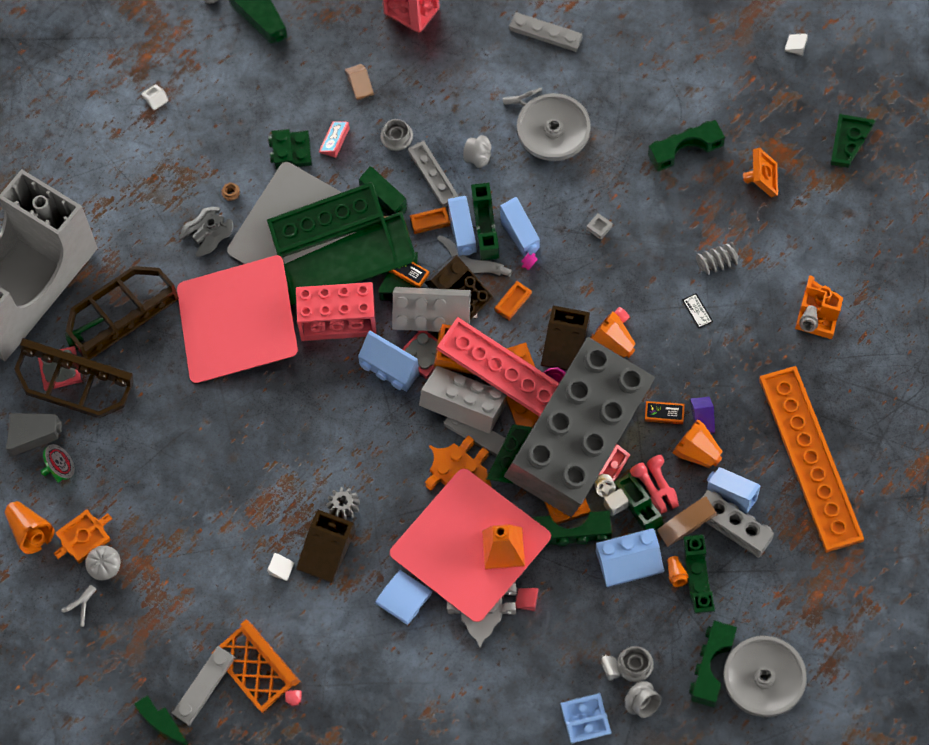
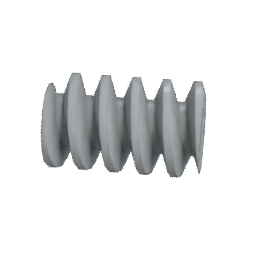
[696,242,738,275]

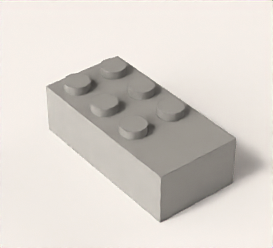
[392,287,471,332]
[419,366,507,434]

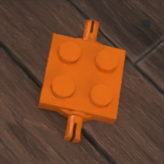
[53,509,113,564]

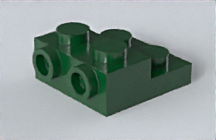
[268,129,312,170]

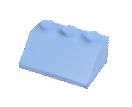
[358,331,419,392]
[596,528,664,587]

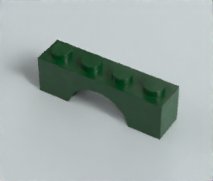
[648,120,725,172]
[471,183,499,261]
[531,511,612,548]
[689,620,737,708]

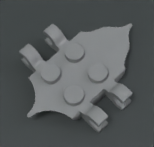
[447,583,517,647]

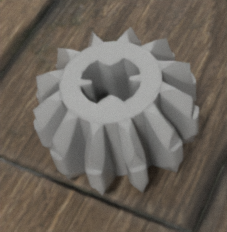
[326,487,360,520]

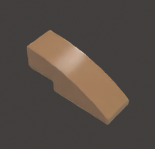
[657,496,717,547]

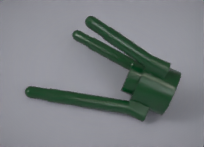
[65,317,104,350]

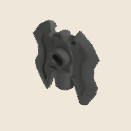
[179,207,233,257]

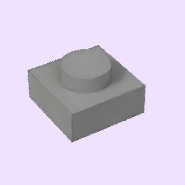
[586,213,613,239]

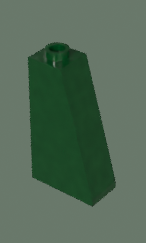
[229,0,288,44]

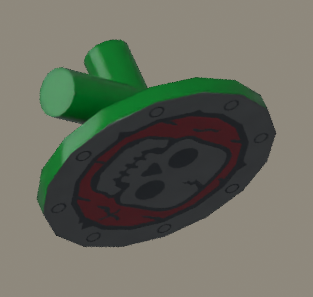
[41,444,75,483]

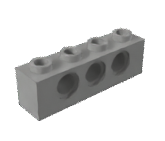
[701,490,774,558]

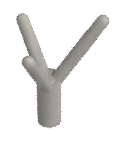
[503,88,542,106]
[61,585,96,627]

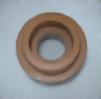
[222,183,240,201]

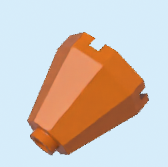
[590,312,636,358]
[672,419,723,468]

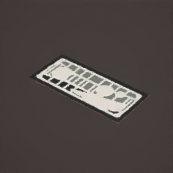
[682,293,713,328]

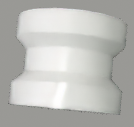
[594,474,616,498]

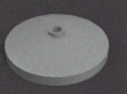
[517,93,590,161]
[724,636,806,717]

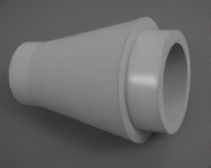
[799,305,818,332]

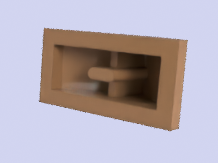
[345,64,374,100]

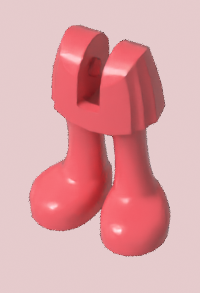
[630,455,679,514]

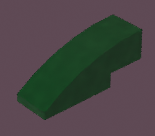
[614,473,664,530]
[134,695,188,745]

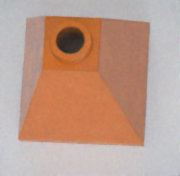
[482,525,525,570]

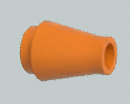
[667,556,688,587]

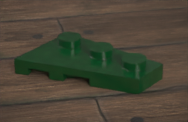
[830,114,876,168]
[485,424,532,484]

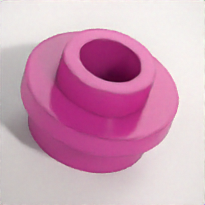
[521,253,538,270]

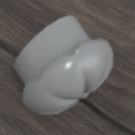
[380,119,413,151]
[463,135,492,168]
[85,545,121,580]
[617,646,654,682]
[625,681,661,718]

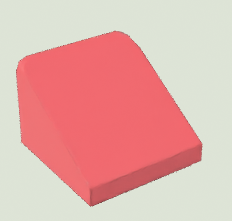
[515,588,538,611]

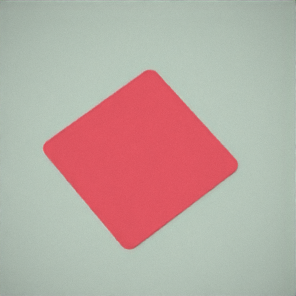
[177,255,298,383]
[390,469,551,622]

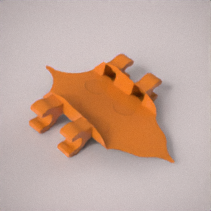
[425,435,492,491]

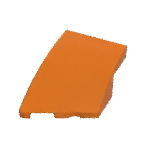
[795,275,843,339]

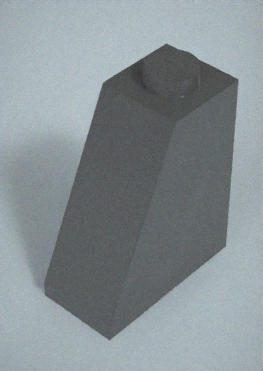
[6,413,62,456]

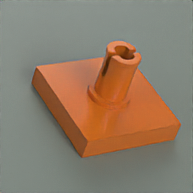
[743,147,778,197]

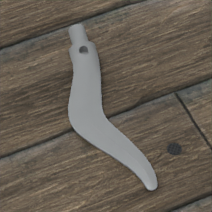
[437,236,512,277]

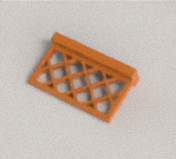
[211,619,301,713]

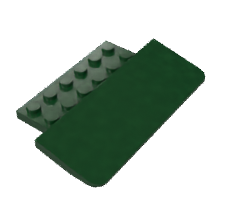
[267,182,415,306]

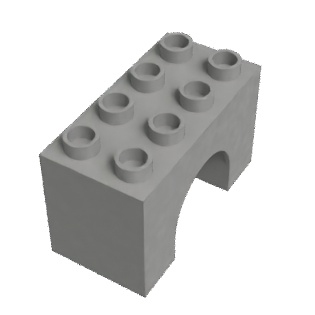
[0,169,98,362]

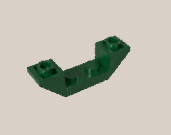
[684,535,715,614]

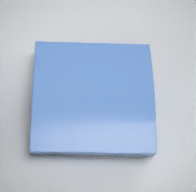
[375,570,432,625]
[560,693,611,743]

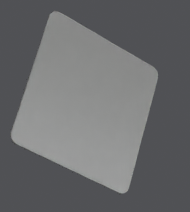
[227,162,355,264]

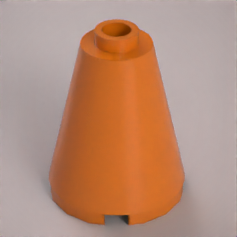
[4,501,55,554]

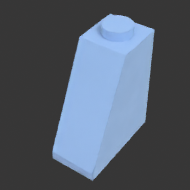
[448,196,477,256]
[500,197,540,256]
[707,467,760,514]

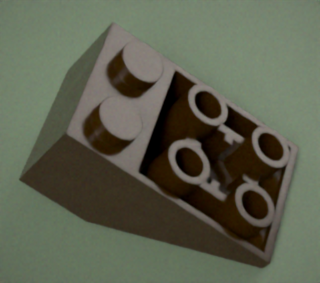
[424,255,494,320]
[541,305,590,371]
[296,510,356,583]

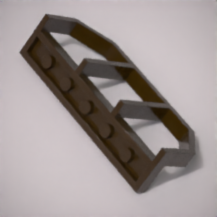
[66,266,179,360]
[14,338,133,418]

